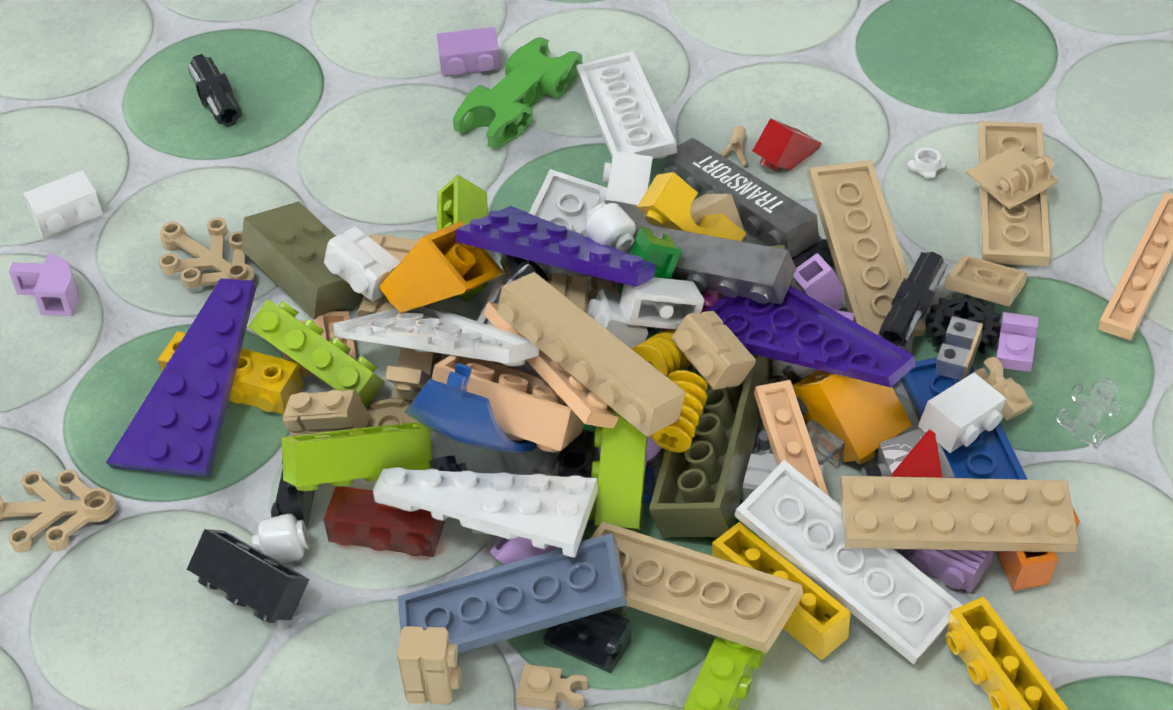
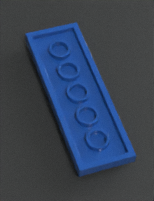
[901,357,1028,480]

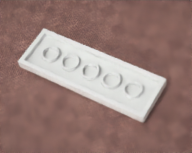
[576,51,678,159]
[734,460,962,665]

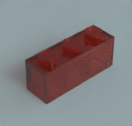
[323,486,445,557]

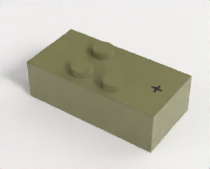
[241,201,364,320]

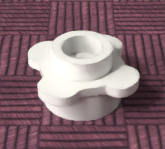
[908,148,946,178]

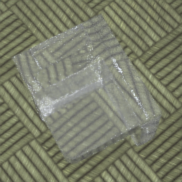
[806,419,845,468]

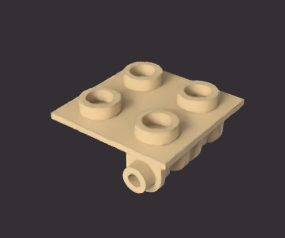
[966,145,1059,209]

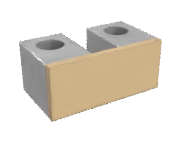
[935,316,983,380]

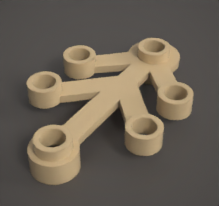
[159,217,255,289]
[0,470,116,552]

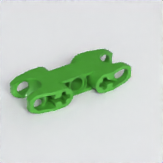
[453,37,583,149]

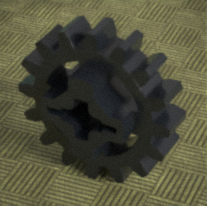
[925,293,1001,354]

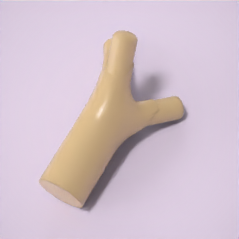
[720,126,748,167]

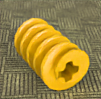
[632,329,692,377]
[650,370,707,453]

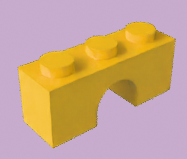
[637,172,746,241]

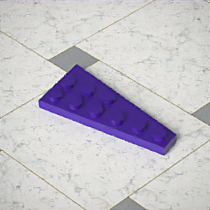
[456,206,655,287]
[106,278,257,477]
[707,285,916,388]

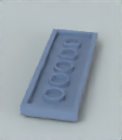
[398,533,627,654]

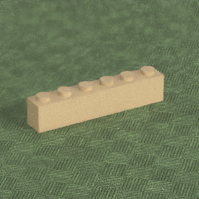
[497,272,686,437]

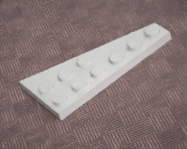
[333,305,539,366]
[373,467,598,558]

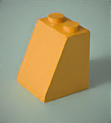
[379,221,504,313]
[792,370,912,464]

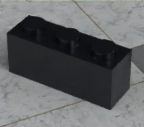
[186,529,310,623]

